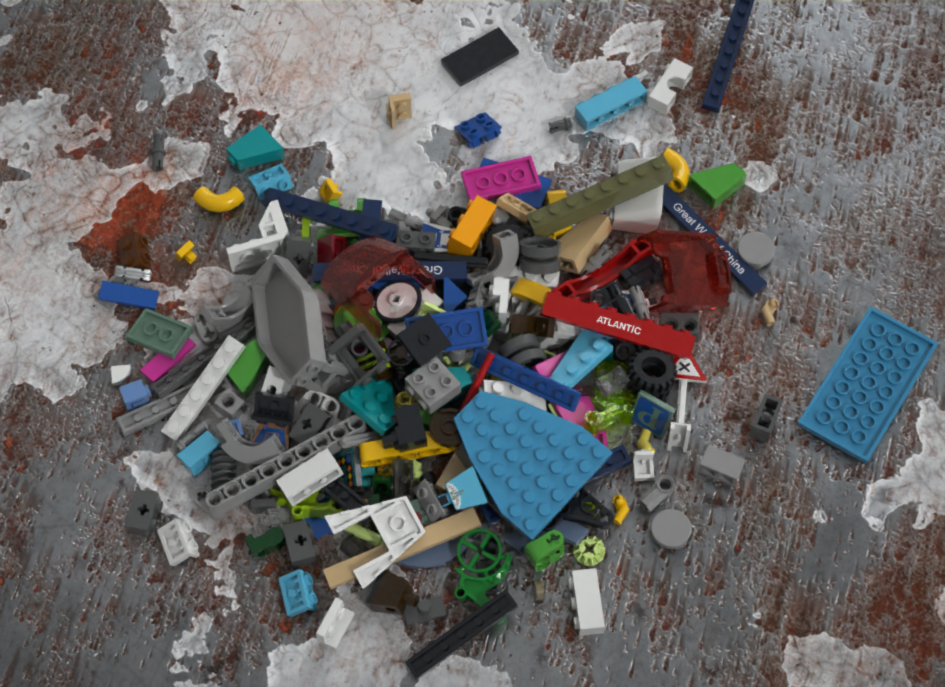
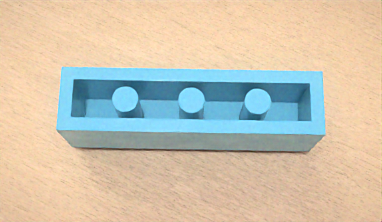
[574,76,647,132]

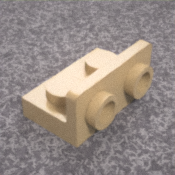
[386,93,412,129]
[495,192,537,226]

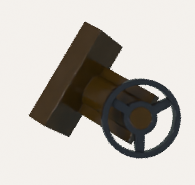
[368,339,413,382]

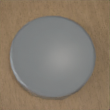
[737,232,775,270]
[650,509,691,550]

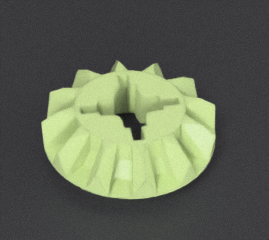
[573,535,605,566]

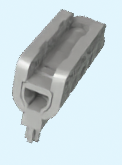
[304,288,357,394]

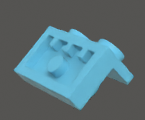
[248,163,293,201]
[279,569,318,617]

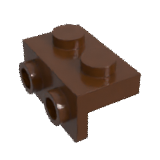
[117,231,151,270]

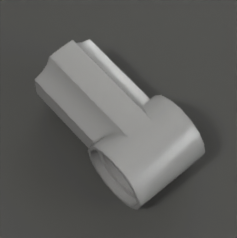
[638,475,675,513]

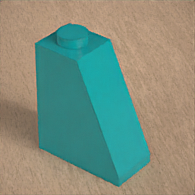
[226,125,285,170]

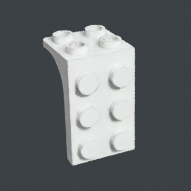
[477,380,547,412]

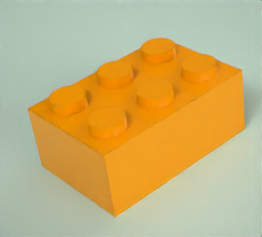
[446,195,497,256]

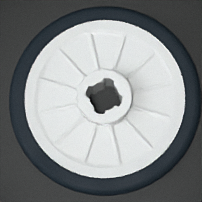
[373,280,422,323]

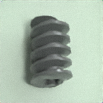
[210,450,237,491]

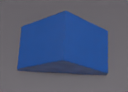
[444,278,468,312]

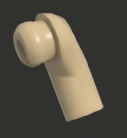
[761,298,779,326]

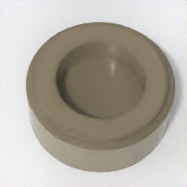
[532,580,544,601]

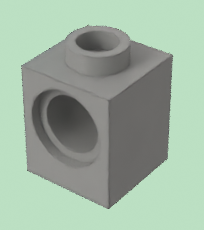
[214,389,247,420]

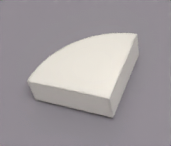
[111,364,132,386]

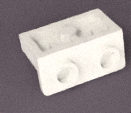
[157,518,200,566]
[316,598,355,649]

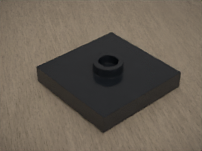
[397,313,452,368]

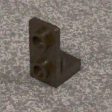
[508,313,556,338]

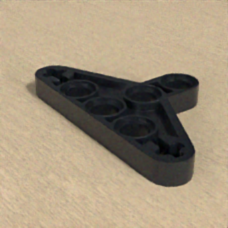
[543,488,614,532]

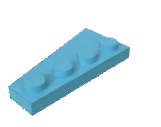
[550,329,613,388]

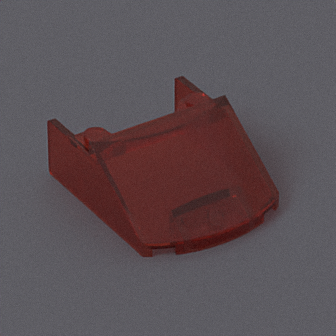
[637,230,732,313]
[321,236,436,340]

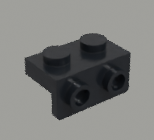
[251,391,296,427]

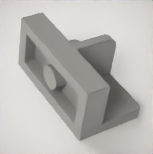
[698,445,745,487]

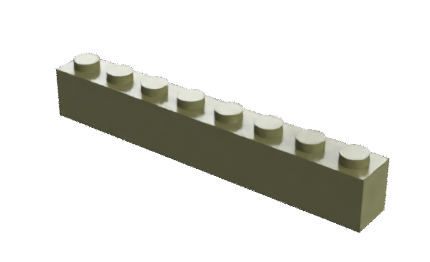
[526,154,673,237]

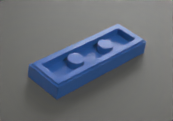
[98,281,159,311]

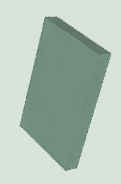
[125,308,194,360]

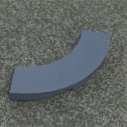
[503,520,589,554]
[396,533,477,569]

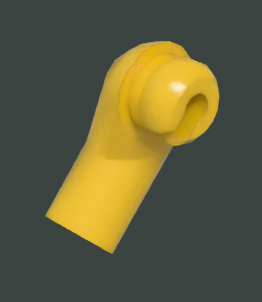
[613,494,629,525]

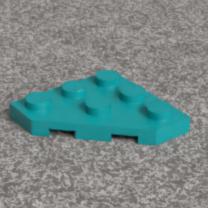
[339,375,395,437]

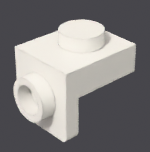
[632,449,655,481]

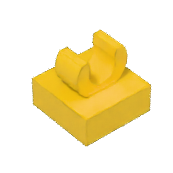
[318,179,343,205]
[174,240,197,264]

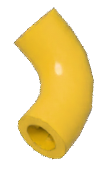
[664,147,690,192]
[193,186,245,213]

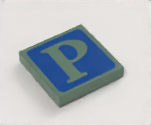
[628,390,676,439]

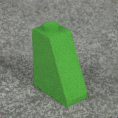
[688,163,747,209]
[227,338,270,399]

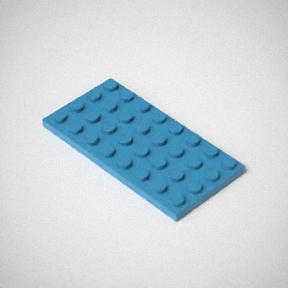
[797,306,939,464]

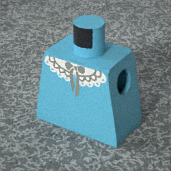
[438,466,490,510]

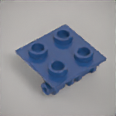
[454,112,502,149]

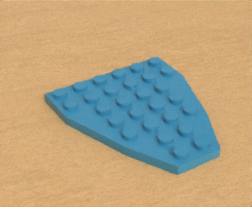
[454,391,613,541]

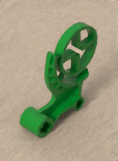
[454,528,513,626]

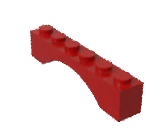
[552,234,655,302]

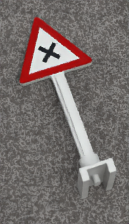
[667,354,707,453]

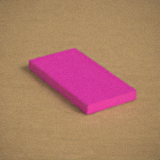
[461,156,541,201]
[532,352,601,429]

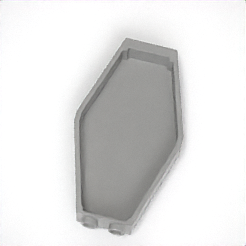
[251,254,326,387]

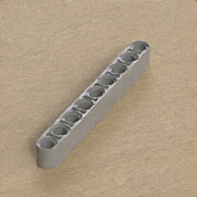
[205,415,367,516]

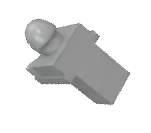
[426,205,453,229]
[489,207,510,228]

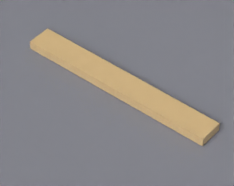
[323,507,481,590]

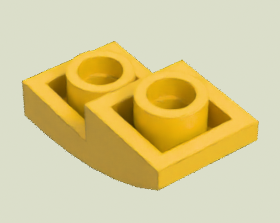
[510,278,552,307]

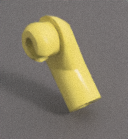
[637,429,655,453]

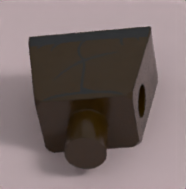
[366,570,419,615]

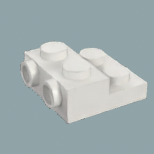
[489,277,510,331]

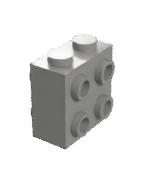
[404,356,461,415]

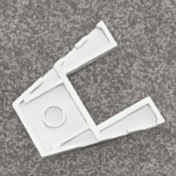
[324,496,426,589]

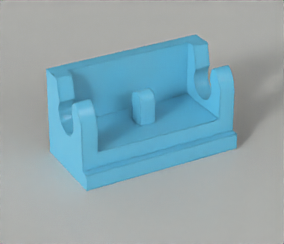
[177,430,223,478]

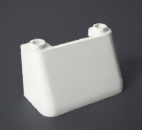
[609,156,664,235]

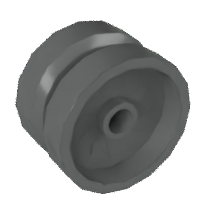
[519,237,561,275]
[498,333,548,370]

